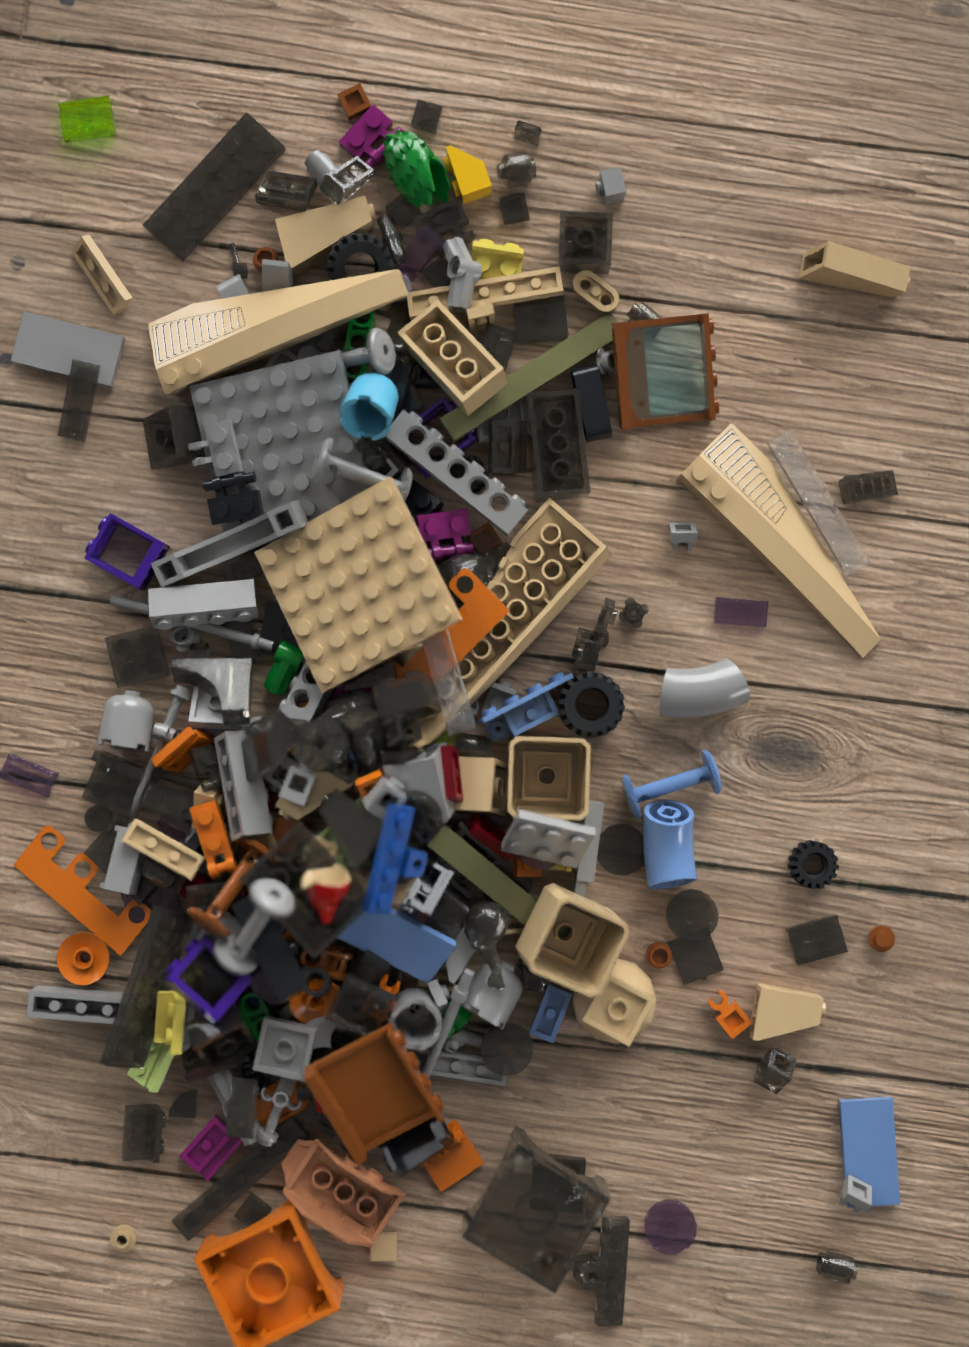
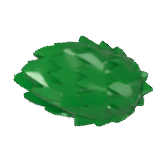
[383,129,451,207]

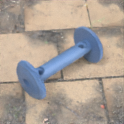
[621,750,722,819]

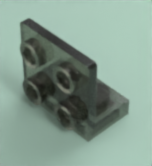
[82,750,146,817]

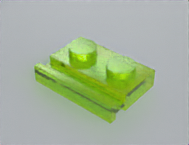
[58,95,117,143]

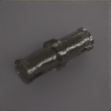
[377,214,408,265]

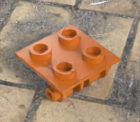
[420,1119,485,1192]

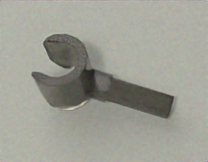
[229,243,248,278]

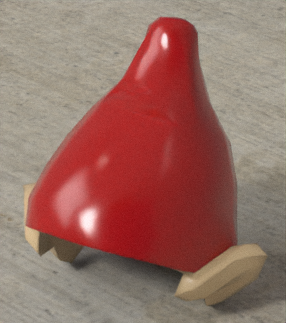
[302,863,350,924]

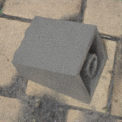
[383,742,455,829]

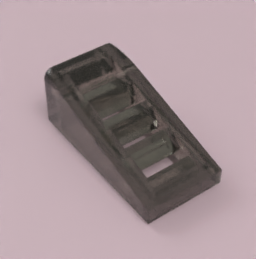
[320,156,376,205]
[838,470,898,505]

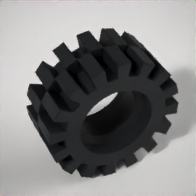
[788,840,839,889]

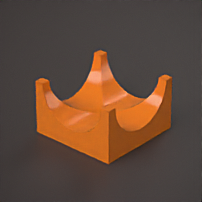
[194,1199,345,1347]

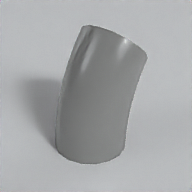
[659,658,750,718]

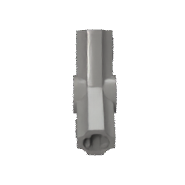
[443,237,482,313]

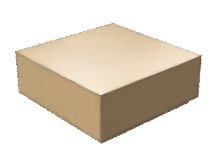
[370,1232,398,1261]

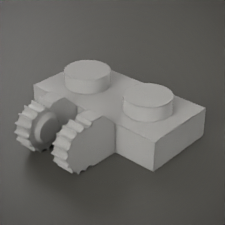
[188,419,244,476]

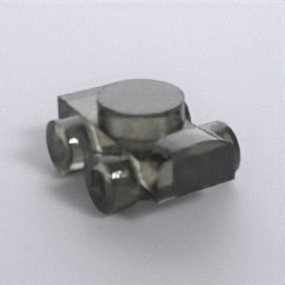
[355,436,389,471]

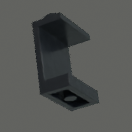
[377,1116,455,1177]

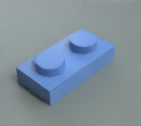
[529,983,573,1043]

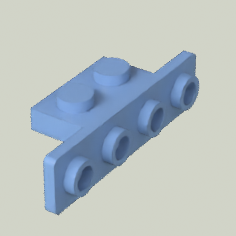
[476,672,574,737]

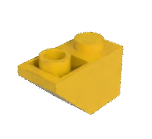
[443,145,492,204]

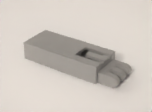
[573,800,605,897]

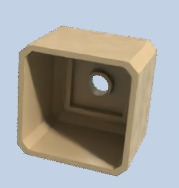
[507,736,591,820]
[515,883,630,998]

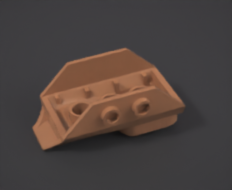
[281,1138,406,1247]

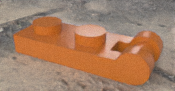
[189,799,238,879]

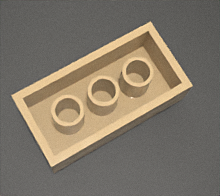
[397,300,508,416]

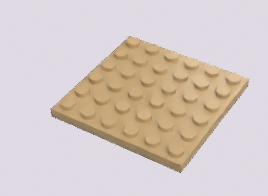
[254,477,463,693]

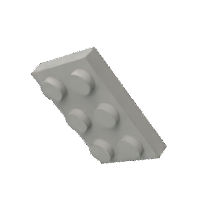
[501,809,596,868]

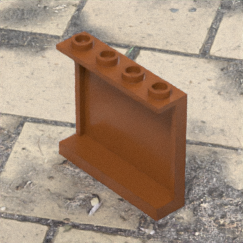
[304,1023,445,1165]

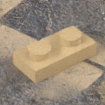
[466,302,495,333]

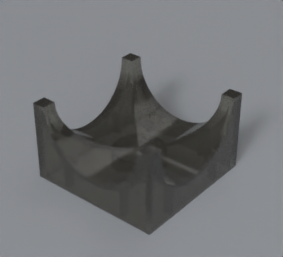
[462,1126,611,1293]

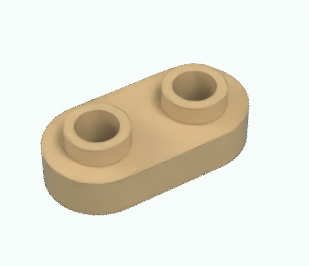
[572,270,619,314]

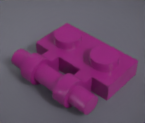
[339,104,404,172]
[415,508,474,561]

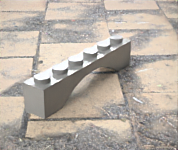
[151,500,308,588]

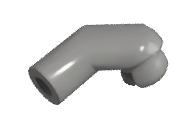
[444,1028,483,1053]

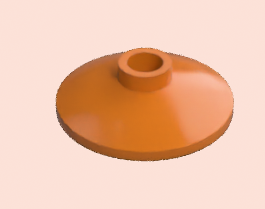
[57,932,110,985]
[289,979,343,1023]

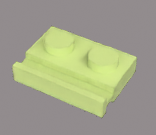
[127,1026,174,1093]

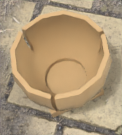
[572,958,657,1047]

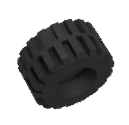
[326,232,394,280]
[558,672,625,738]

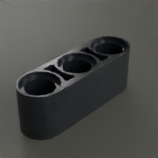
[571,364,613,442]

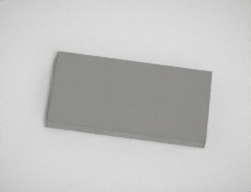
[11,312,126,388]

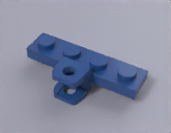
[362,804,428,914]

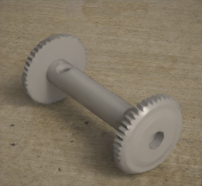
[297,328,396,375]
[311,438,413,502]
[213,879,295,975]

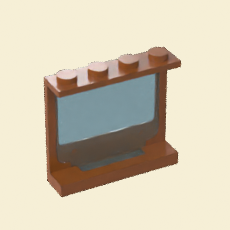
[611,313,719,430]

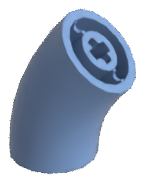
[643,799,698,890]

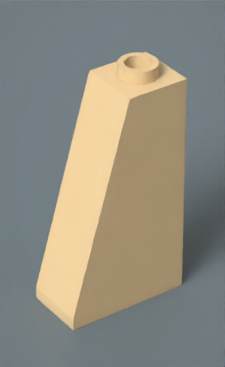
[275,196,377,276]
[799,241,911,297]

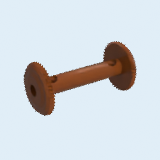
[188,837,277,938]

